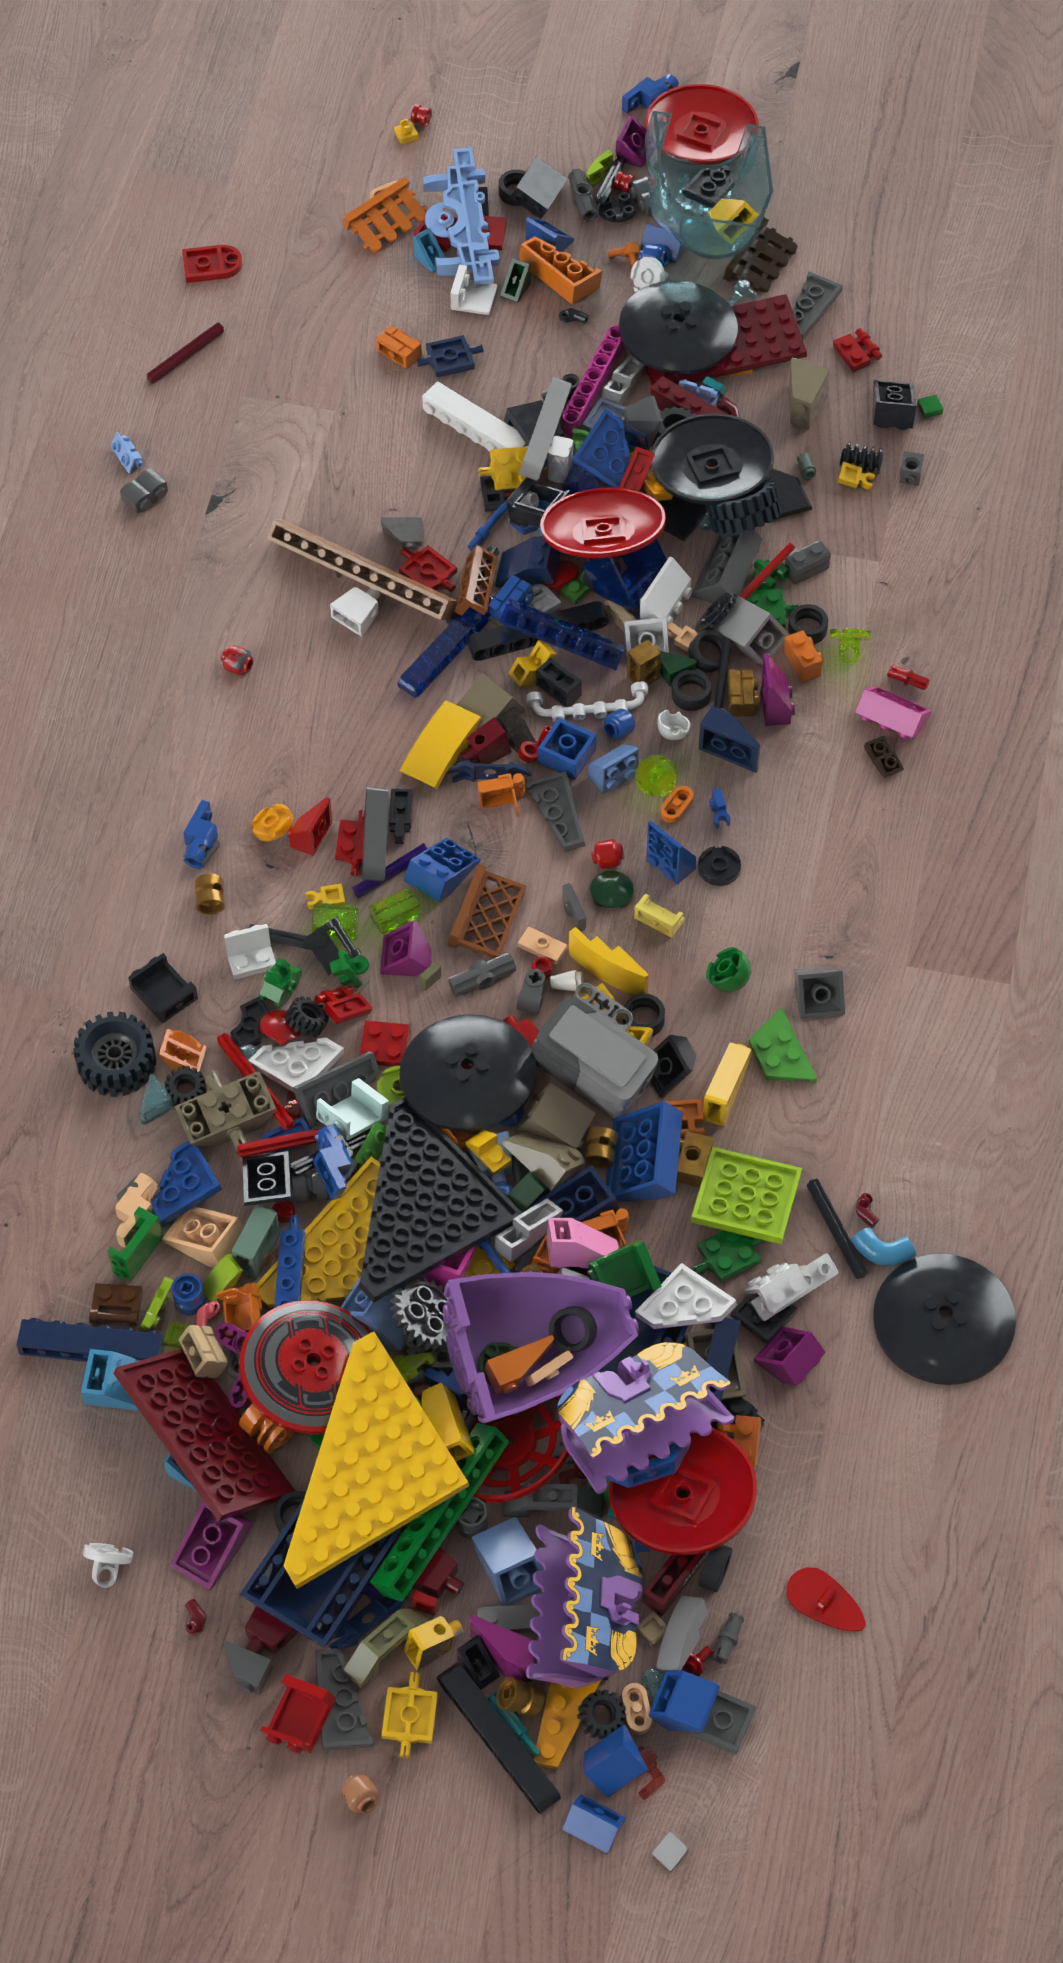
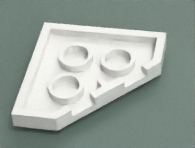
[248,1038,344,1093]
[635,1263,737,1329]

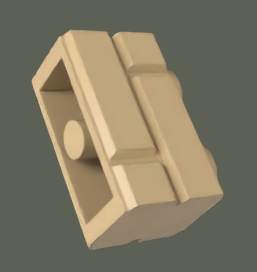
[179,1325,228,1378]

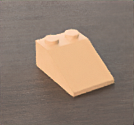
[162,1207,244,1268]

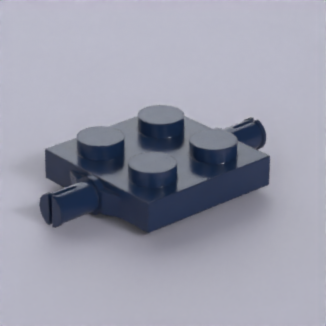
[417,335,484,378]

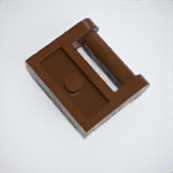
[89,1283,143,1326]

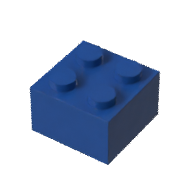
[538,718,597,780]

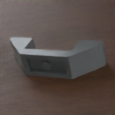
[503,1483,602,1519]

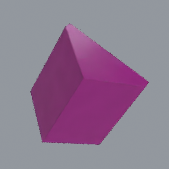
[616,114,653,167]

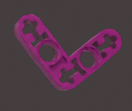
[215,1322,252,1409]

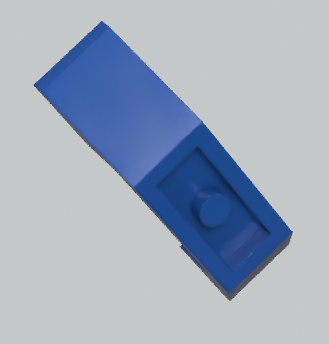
[607,1444,690,1488]

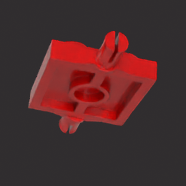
[399,545,457,593]
[335,810,365,876]

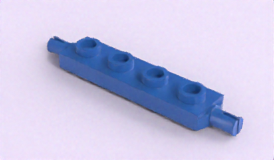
[274,1215,306,1308]

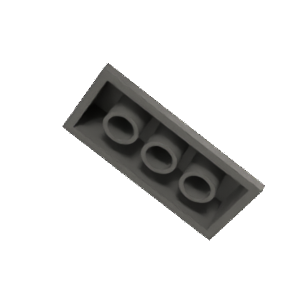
[691,530,763,603]

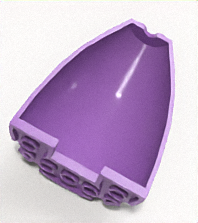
[443,1272,639,1423]

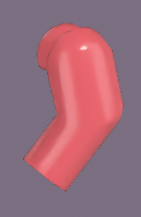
[196,1301,221,1327]

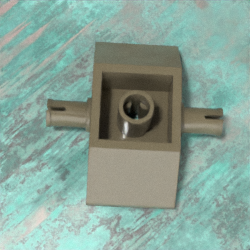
[175,1070,277,1154]

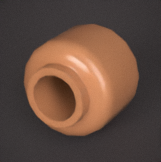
[341,1775,379,1814]

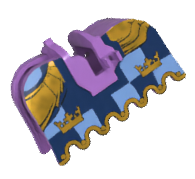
[557,1342,734,1494]
[526,1507,643,1689]

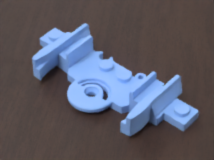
[423,147,500,285]

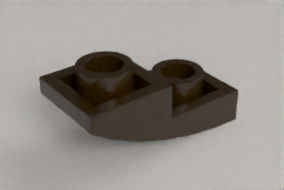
[864,736,904,778]

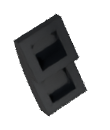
[480,476,505,512]

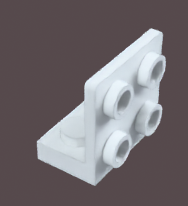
[450,265,497,315]
[224,924,276,980]

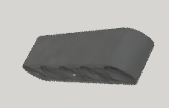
[362,787,389,881]

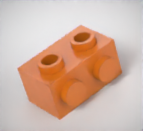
[783,630,824,683]

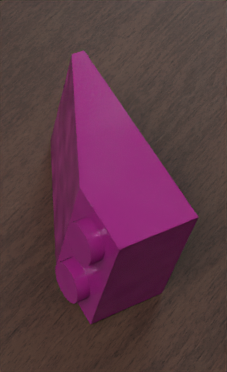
[760,653,795,726]
[169,1501,254,1590]
[469,1615,537,1682]

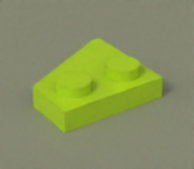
[138,1276,174,1332]

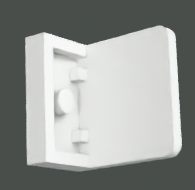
[744,1263,811,1313]

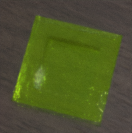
[164,1321,190,1349]

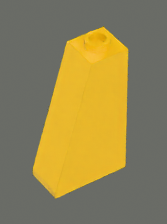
[708,198,759,244]
[703,1042,751,1127]
[421,1383,474,1462]

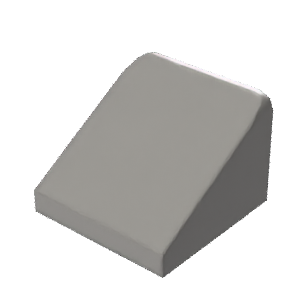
[652,1831,689,1872]

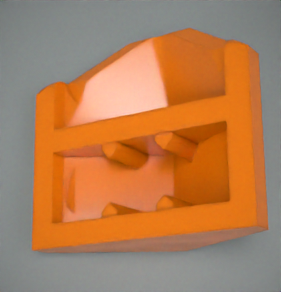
[157,1029,207,1072]

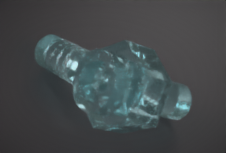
[727,279,757,306]
[641,1668,683,1700]

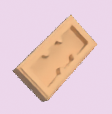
[518,926,567,965]
[525,1351,574,1387]

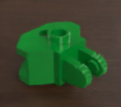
[259,958,302,1008]

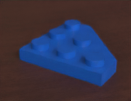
[571,408,630,488]
[152,1141,223,1226]

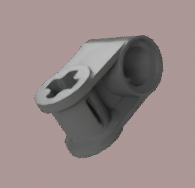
[516,969,545,1014]

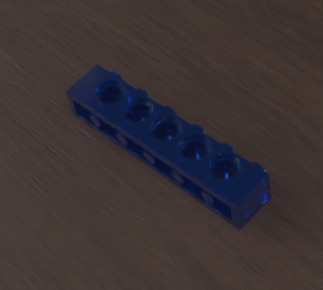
[499,598,625,671]

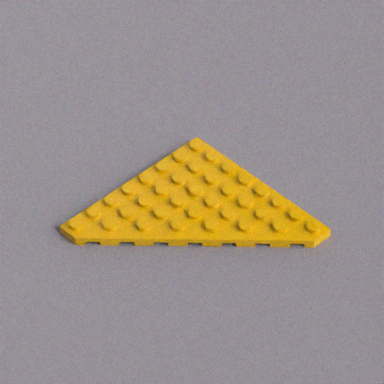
[257,1156,516,1308]
[283,1331,470,1589]

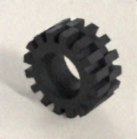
[285,996,329,1038]
[164,1066,207,1108]
[577,1690,626,1739]

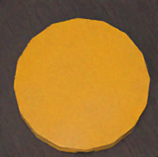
[252,804,294,842]

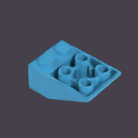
[81,1349,140,1411]

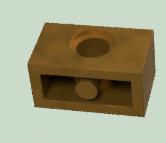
[676,1132,713,1187]

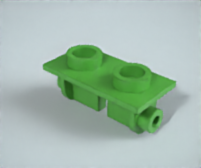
[354,1121,386,1168]

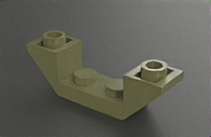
[344,1607,431,1688]

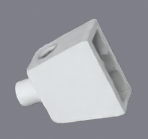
[330,587,380,637]

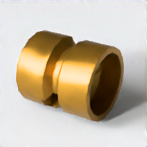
[195,874,225,915]
[584,1126,618,1168]
[497,1677,545,1717]

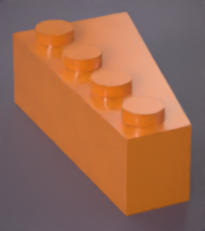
[519,236,602,304]

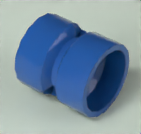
[172,1274,205,1316]

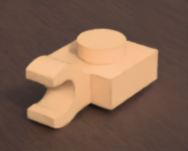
[667,622,702,652]

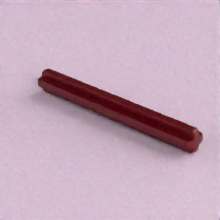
[146,322,224,383]

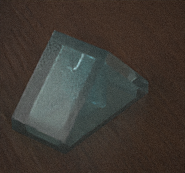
[139,1074,174,1125]

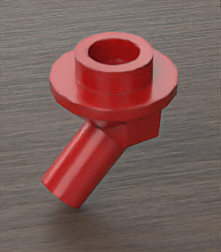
[682,1646,713,1677]

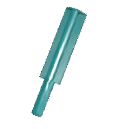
[488,1692,540,1757]

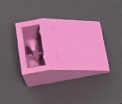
[547,1218,619,1268]

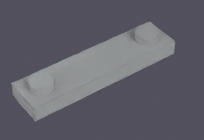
[477,1604,540,1632]

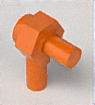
[608,242,641,267]

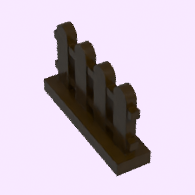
[723,216,798,292]

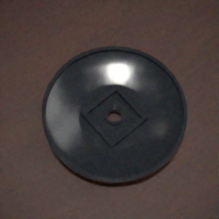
[619,280,738,374]
[651,414,774,505]
[400,1014,537,1132]
[873,1254,1016,1385]

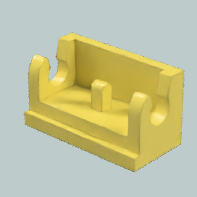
[634,894,685,938]

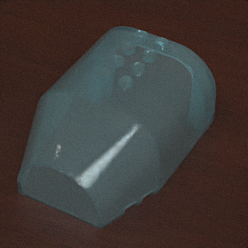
[645,111,773,259]

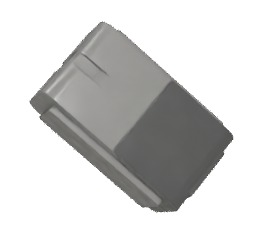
[531,983,658,1118]

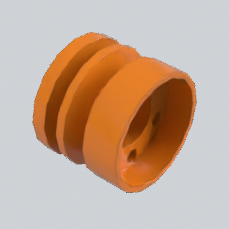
[239,1404,296,1454]

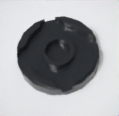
[698,846,741,886]

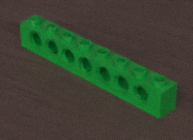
[370,1423,509,1602]

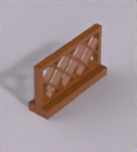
[447,864,526,958]

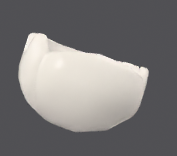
[657,710,691,740]

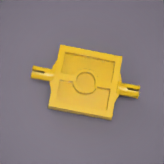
[478,446,547,490]
[381,1672,438,1758]

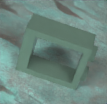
[231,1205,280,1280]

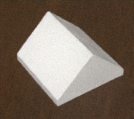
[624,617,669,657]

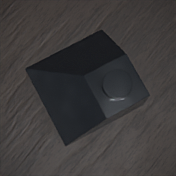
[651,1035,696,1098]

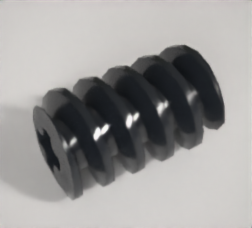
[839,441,884,474]

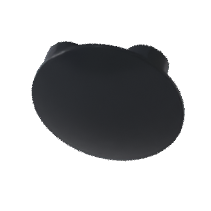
[598,192,637,223]

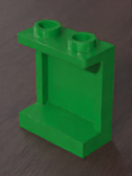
[107,1206,163,1281]
[587,1240,662,1297]

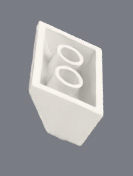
[640,557,693,626]

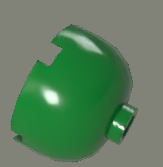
[706,947,752,993]

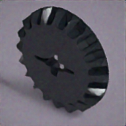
[695,591,737,633]

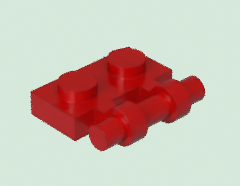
[833,328,882,372]
[315,985,372,1024]

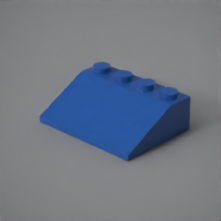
[607,1101,683,1202]

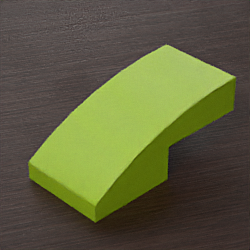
[587,149,613,188]
[202,1254,243,1303]

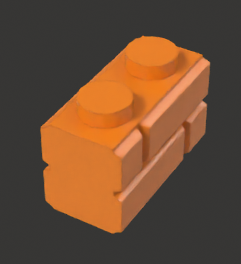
[376,325,422,370]

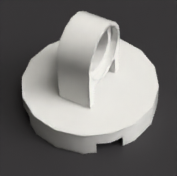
[630,257,669,292]
[83,1543,134,1588]

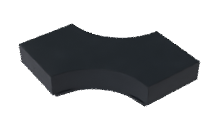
[230,996,269,1052]

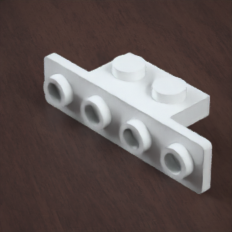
[751,1253,839,1321]

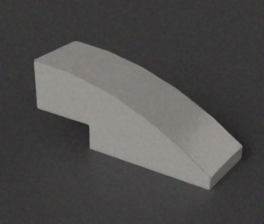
[602,356,646,406]
[495,1198,563,1262]
[656,1596,708,1671]

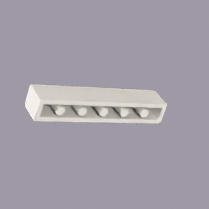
[422,381,526,452]

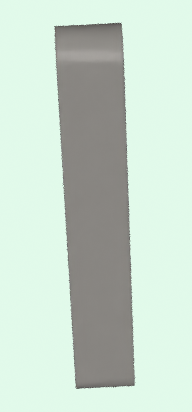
[518,377,572,481]

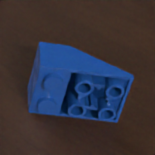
[646,820,697,884]
[404,838,481,903]

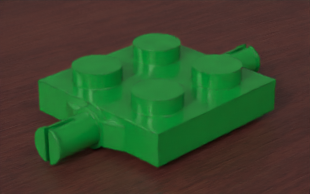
[741,589,799,629]
[692,1231,765,1283]

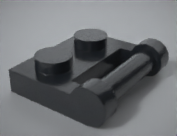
[304,916,362,975]

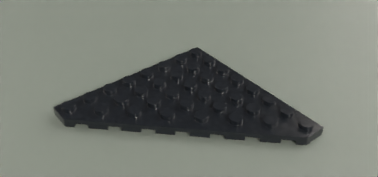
[359,1098,522,1303]

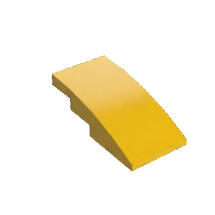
[400,700,482,790]
[569,927,649,996]

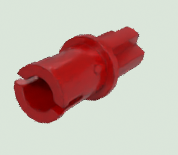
[887,664,930,690]

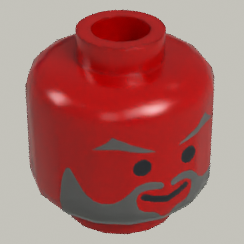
[221,645,254,676]

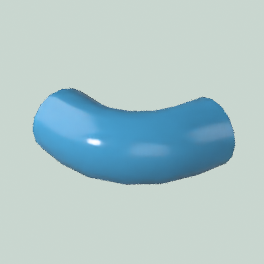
[851,1227,916,1266]

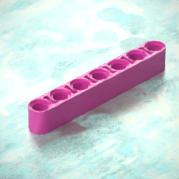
[562,325,625,436]

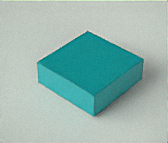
[703,376,727,396]

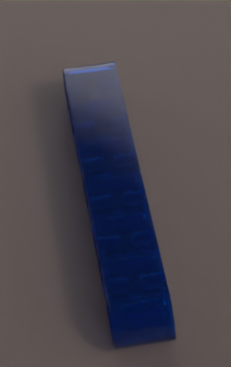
[397,590,495,698]

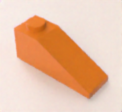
[484,1335,554,1395]

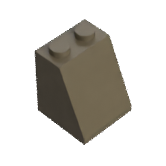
[788,357,830,430]
[456,673,525,730]
[514,1083,595,1150]

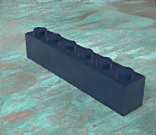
[16,1318,165,1362]

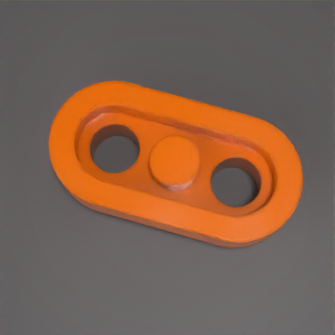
[660,786,694,823]

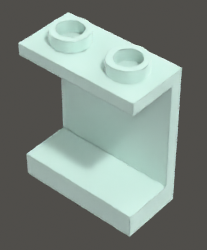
[316,1078,389,1141]

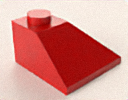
[287,797,333,856]

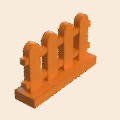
[343,177,427,253]

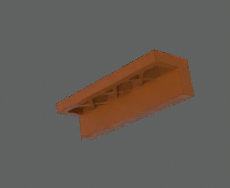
[455,545,498,615]

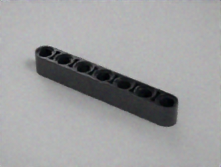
[466,601,609,661]
[436,1662,561,1814]

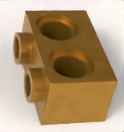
[627,640,661,685]

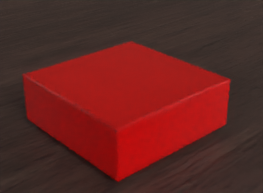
[412,1591,439,1616]

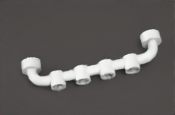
[526,682,649,722]

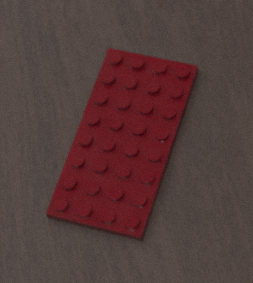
[646,294,807,387]
[113,1349,295,1521]

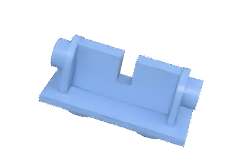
[679,379,720,406]
[111,432,144,474]

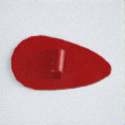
[787,1567,866,1631]

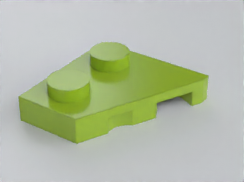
[392,1352,435,1383]

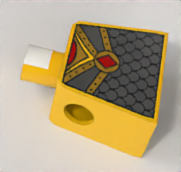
[404,1616,464,1671]

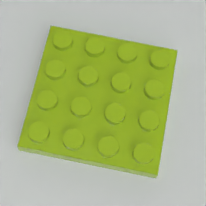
[691,1147,802,1244]

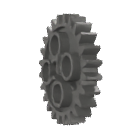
[389,1277,449,1351]

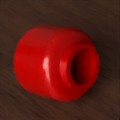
[591,839,625,870]

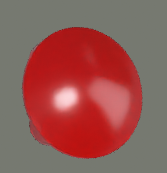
[543,560,579,591]
[260,1010,301,1045]

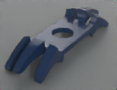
[448,760,532,783]
[328,1593,408,1649]

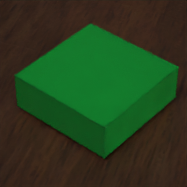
[917,394,943,418]

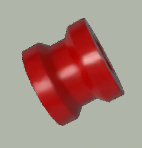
[410,104,432,127]
[614,171,635,194]

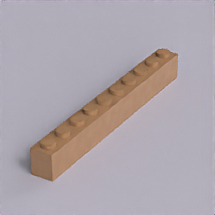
[267,520,457,620]

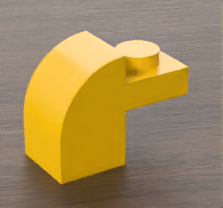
[508,640,556,687]

